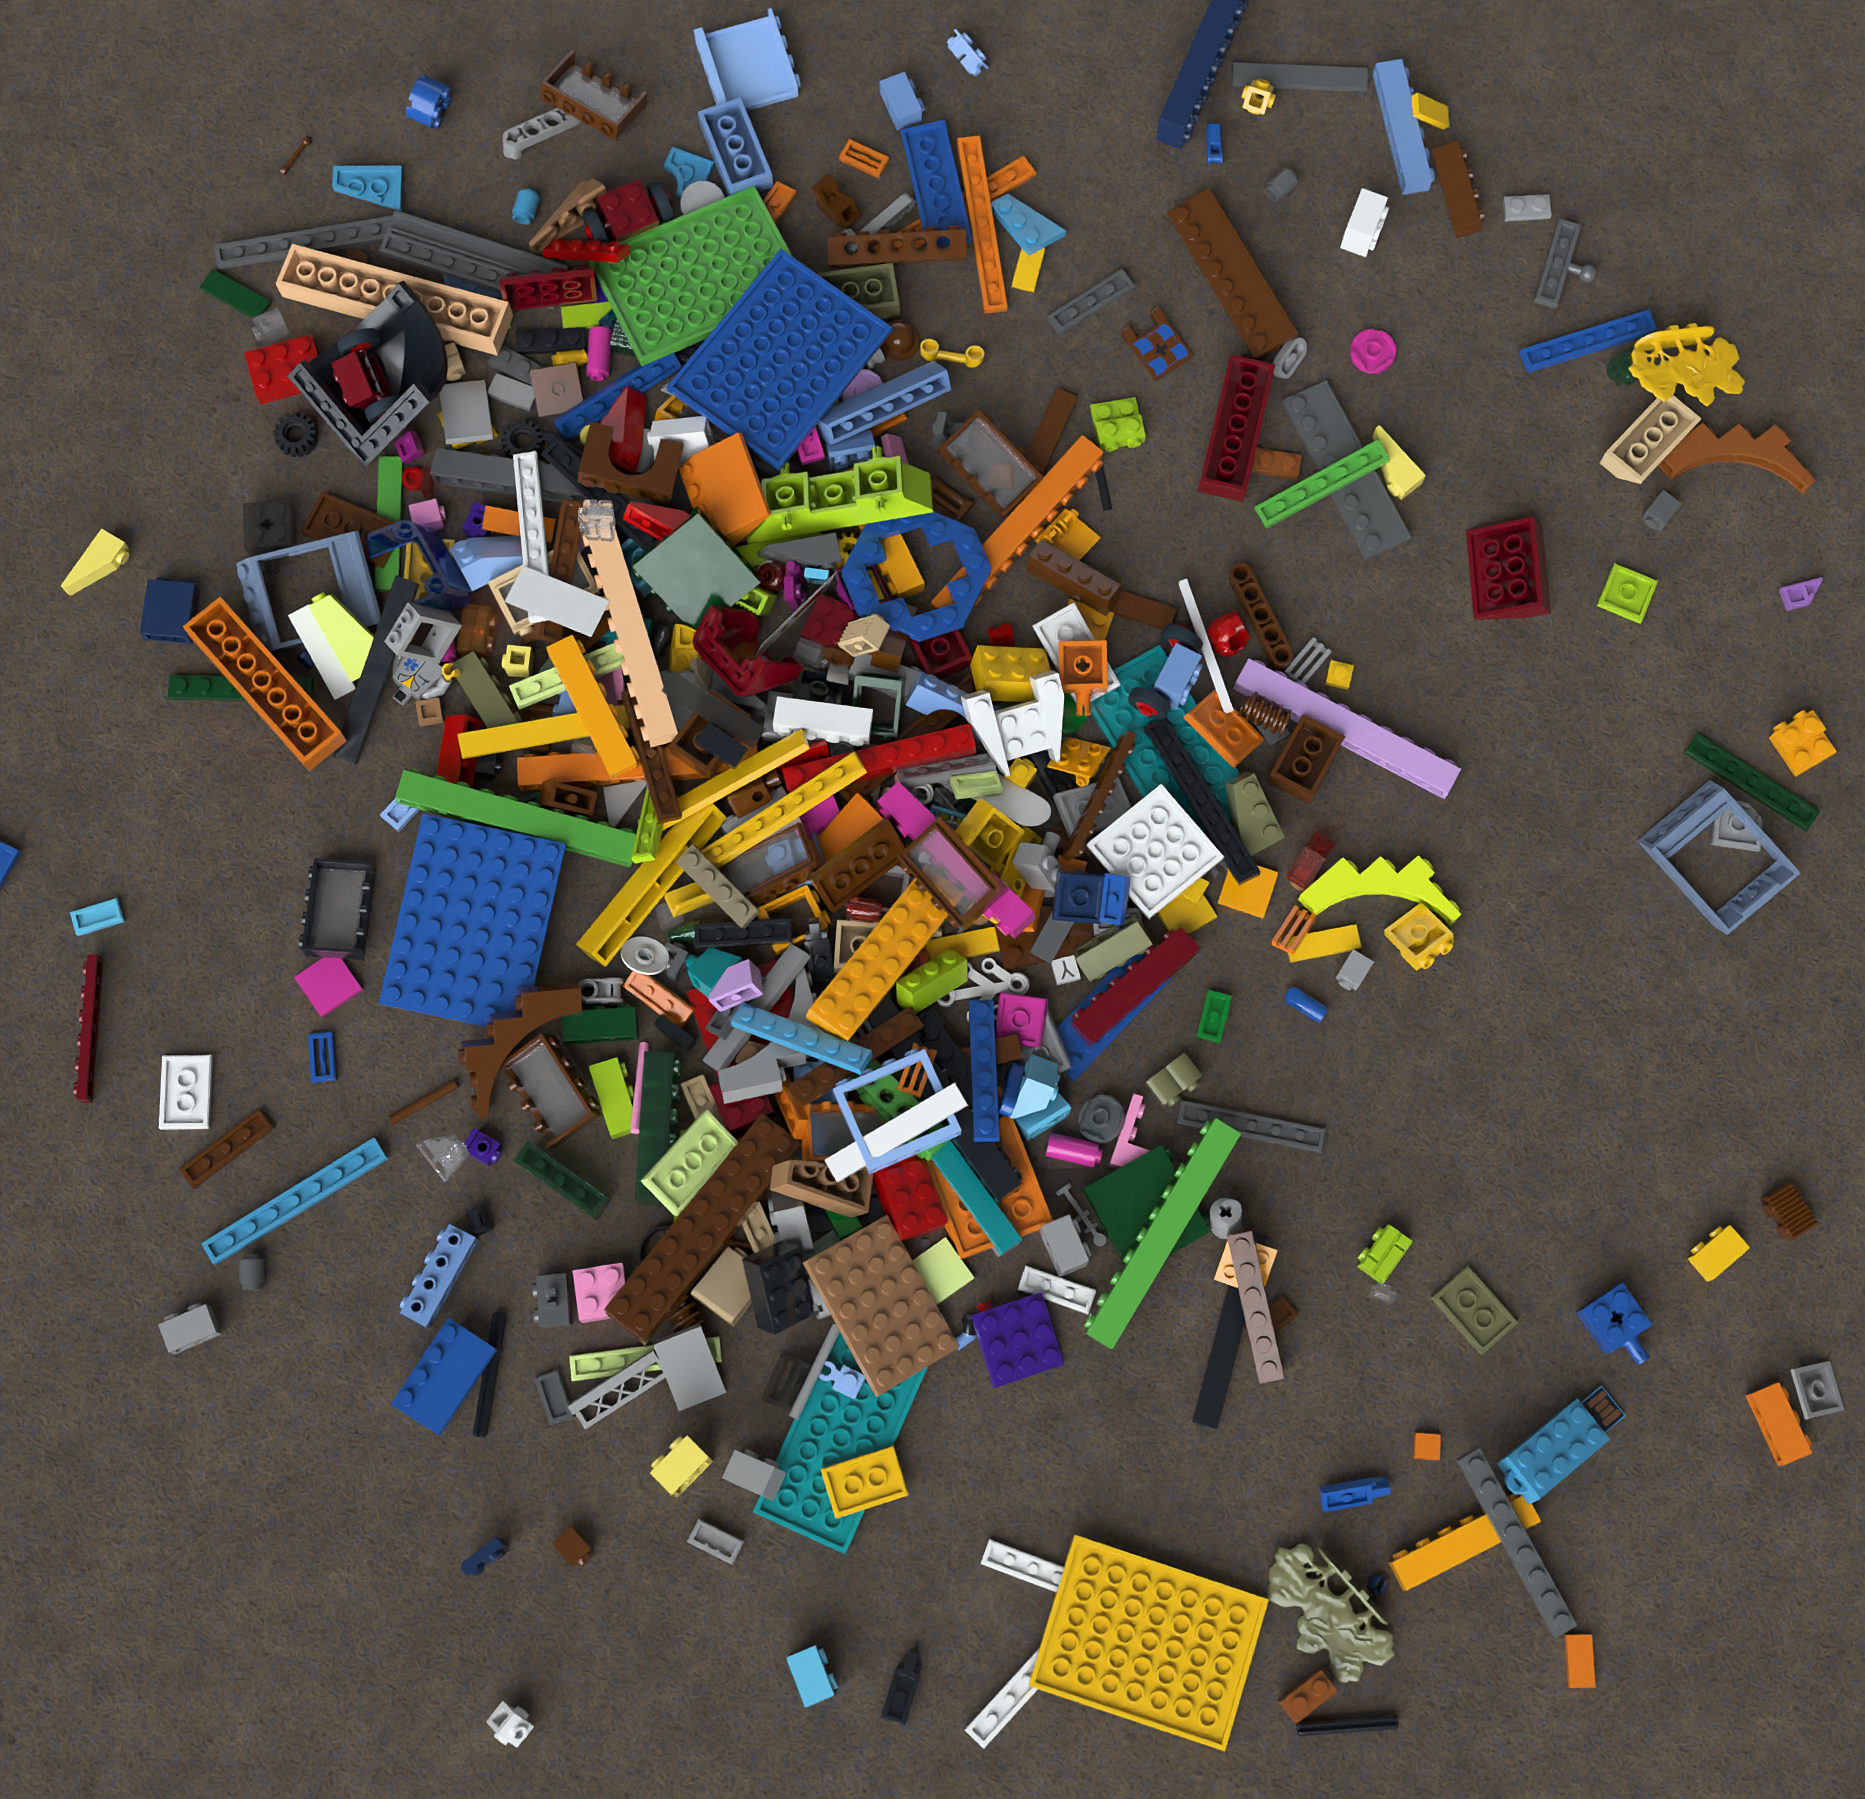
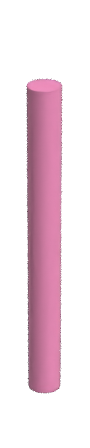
[630,1042,649,1134]

